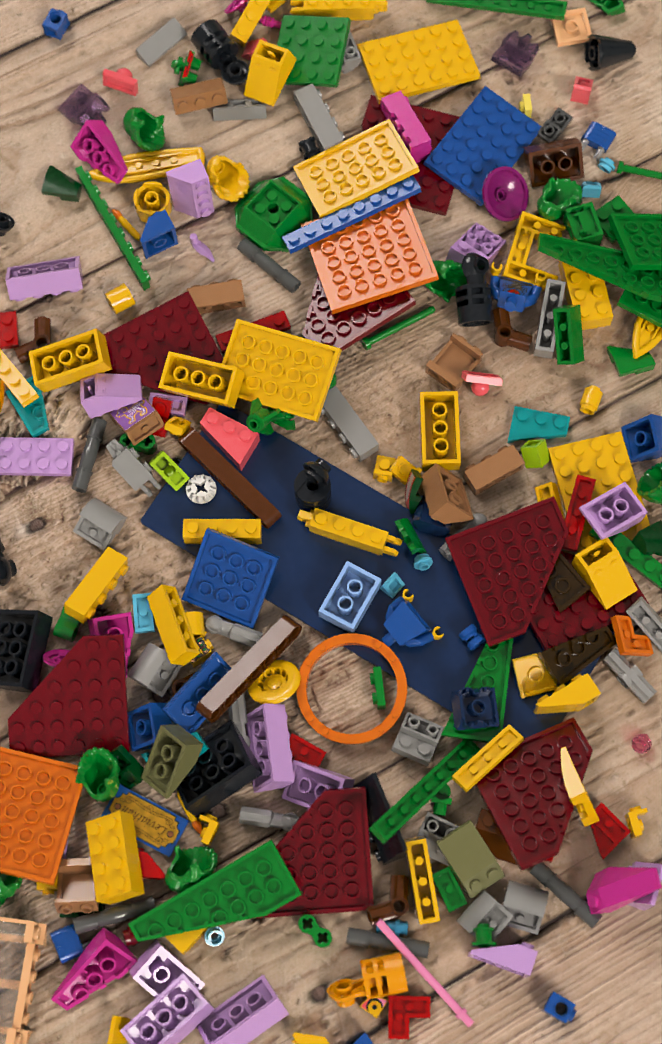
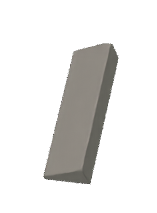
[136,17,187,67]
[213,99,267,121]
[626,596,662,652]

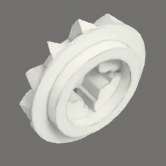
[186,474,216,504]

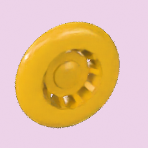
[247,660,301,704]

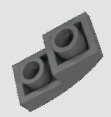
[538,107,573,142]

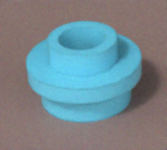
[598,157,615,174]
[413,554,433,571]
[204,926,225,947]

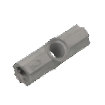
[603,648,657,704]

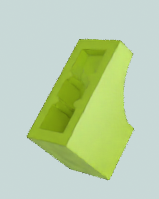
[148,451,190,491]

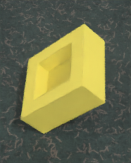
[519,94,532,118]

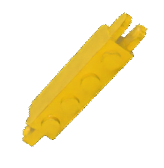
[290,0,387,21]
[297,508,403,557]

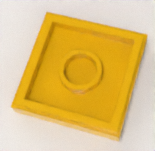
[512,653,557,698]

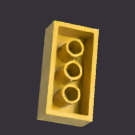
[558,260,613,330]
[28,328,112,393]
[158,351,245,409]
[419,391,461,471]
[86,811,145,905]

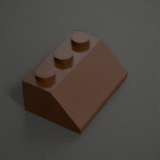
[523,137,585,188]
[475,808,517,865]

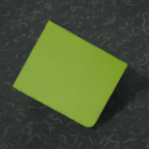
[520,439,550,468]

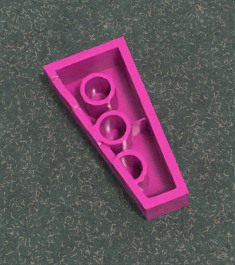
[381,90,432,163]

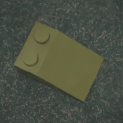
[141,724,203,799]
[436,820,505,899]

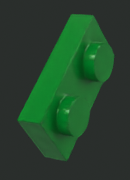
[370,666,386,710]
[432,866,468,913]

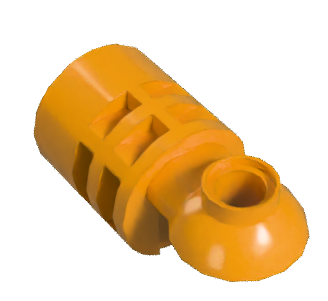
[327,952,408,1007]

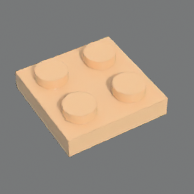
[551,8,592,47]

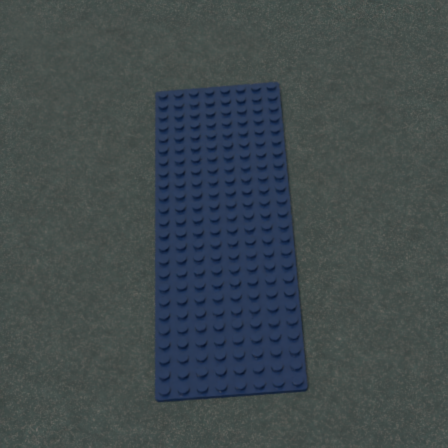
[141,405,614,739]

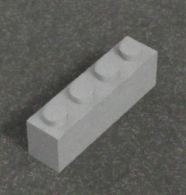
[294,84,345,152]
[533,279,566,359]
[321,386,379,462]

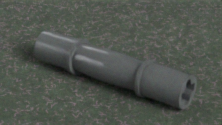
[237,238,301,293]
[72,418,107,493]
[529,862,602,928]
[72,896,156,935]
[346,927,430,959]

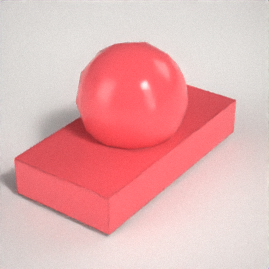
[103,68,138,96]
[461,370,503,396]

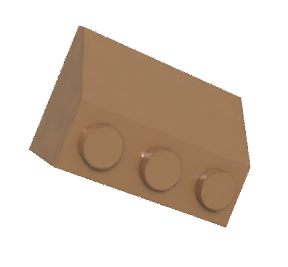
[421,463,474,524]

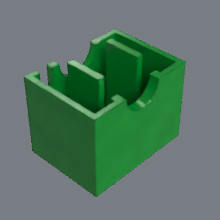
[563,202,604,246]

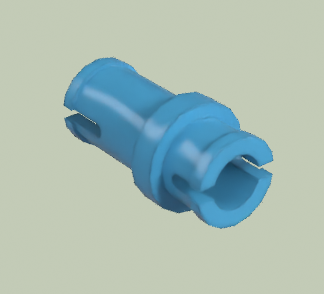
[376,919,408,936]

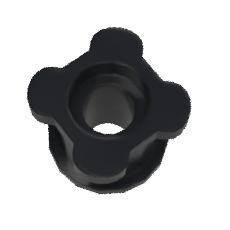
[298,136,320,160]

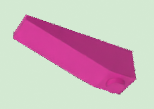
[70,120,128,184]
[586,867,662,914]

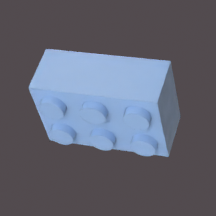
[318,561,381,633]

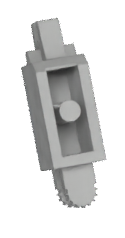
[106,439,162,497]

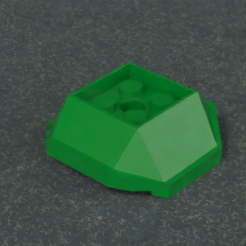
[235,176,313,252]

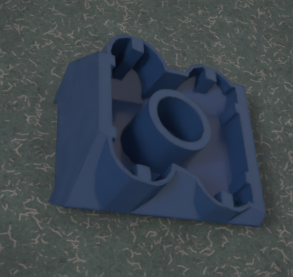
[412,495,452,537]
[450,687,500,730]

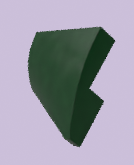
[41,165,82,202]
[632,520,662,556]
[110,744,144,789]

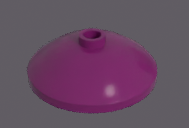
[482,166,529,222]

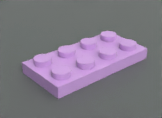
[0,437,75,476]

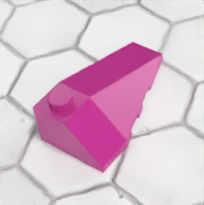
[87,612,134,679]
[51,927,137,1011]

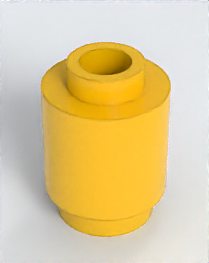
[579,385,603,415]

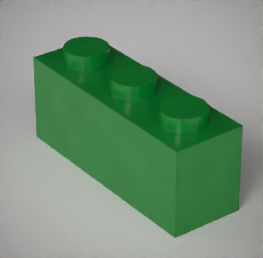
[553,305,584,365]

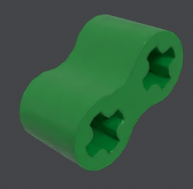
[120,433,158,455]
[53,607,81,642]
[298,914,332,949]

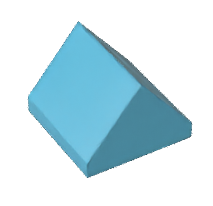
[582,181,602,198]
[380,572,405,599]

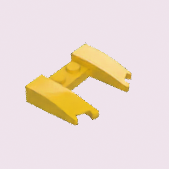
[501,211,566,292]
[561,747,600,827]

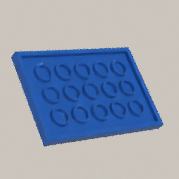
[423,86,542,207]

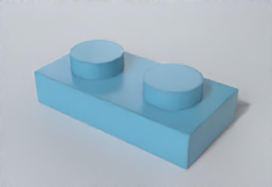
[132,593,155,634]

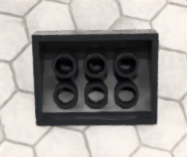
[0,609,53,693]
[177,720,263,818]
[354,772,408,866]

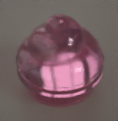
[632,734,652,754]

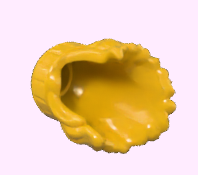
[206,155,250,202]

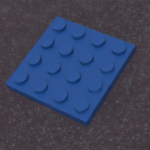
[182,528,280,629]

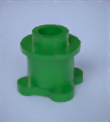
[472,924,497,948]

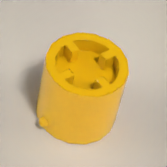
[104,283,136,314]
[185,611,207,639]

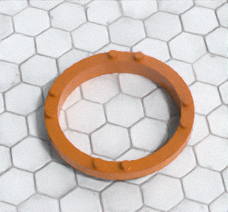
[296,633,407,745]

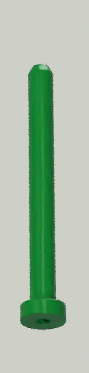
[616,161,662,180]
[361,306,435,350]

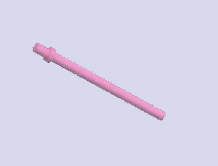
[375,919,474,1027]

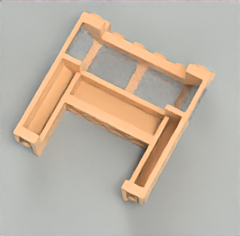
[0,917,47,1044]

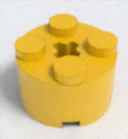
[133,181,172,223]

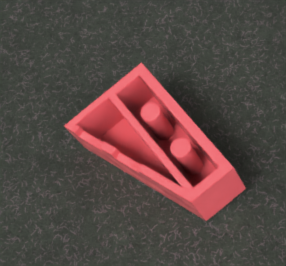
[200,407,260,471]

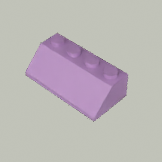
[166,159,214,218]
[5,256,83,301]
[246,703,295,793]
[120,973,215,1044]
[197,975,289,1044]

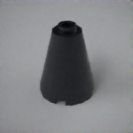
[584,35,636,71]

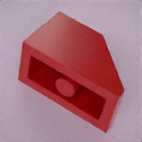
[138,848,166,880]

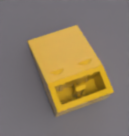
[244,40,297,107]
[571,538,637,610]
[533,673,601,714]

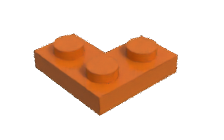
[611,615,654,657]

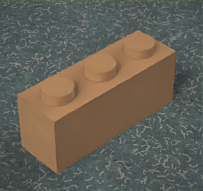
[170,77,228,115]
[187,279,246,314]
[463,444,525,496]

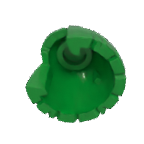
[637,462,662,505]

